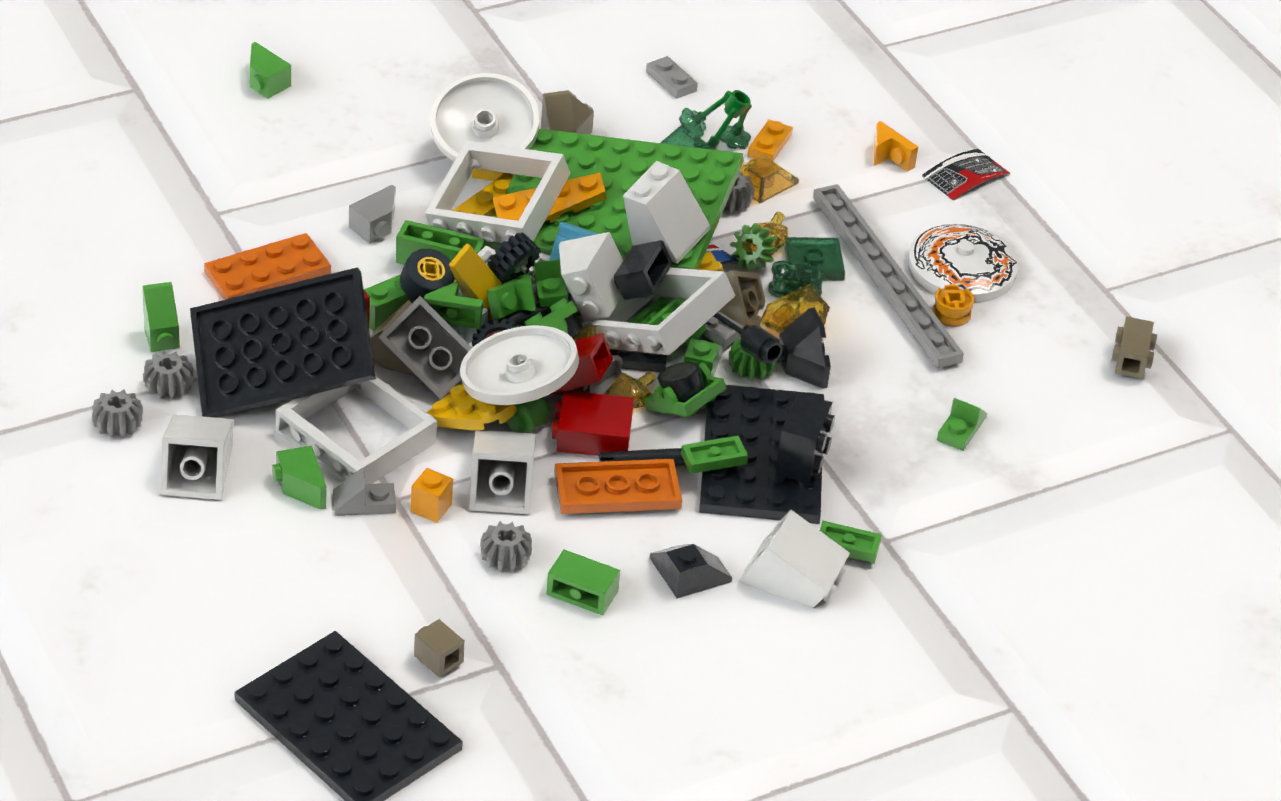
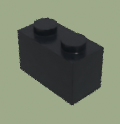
[613,240,673,300]

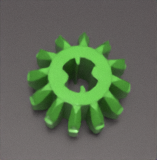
[729,223,778,271]
[728,339,777,381]

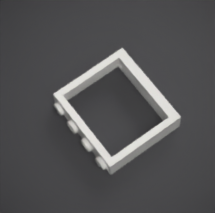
[425,141,571,243]
[581,268,736,355]
[276,377,437,484]

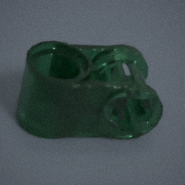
[768,261,823,302]

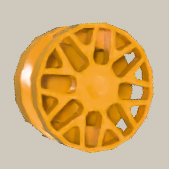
[933,284,974,327]

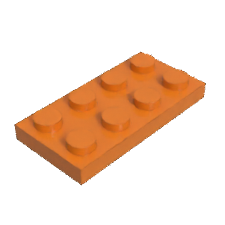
[204,233,331,300]
[554,459,682,514]

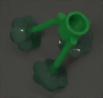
[679,90,752,150]

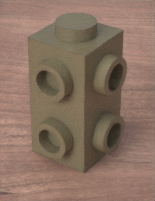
[1111,316,1157,379]

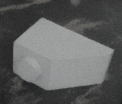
[349,185,396,244]

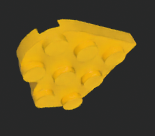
[426,383,517,430]

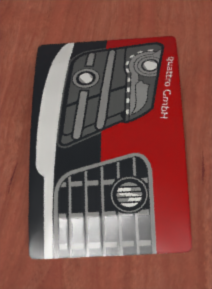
[922,149,1010,200]

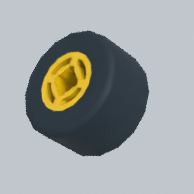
[400,249,455,301]

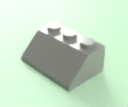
[378,296,472,400]

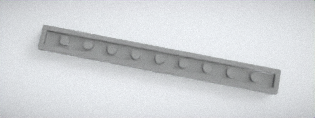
[813,184,964,368]

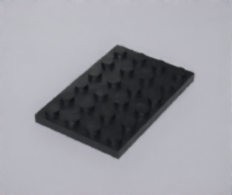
[190,267,376,418]
[699,384,824,524]
[234,631,463,801]

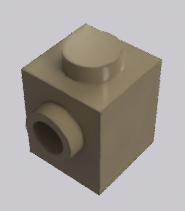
[414,619,465,678]

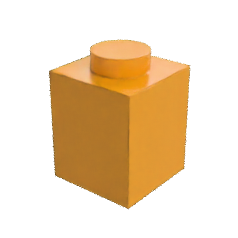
[411,468,453,523]

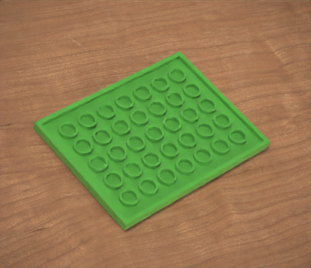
[485,129,744,270]

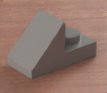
[333,468,396,515]

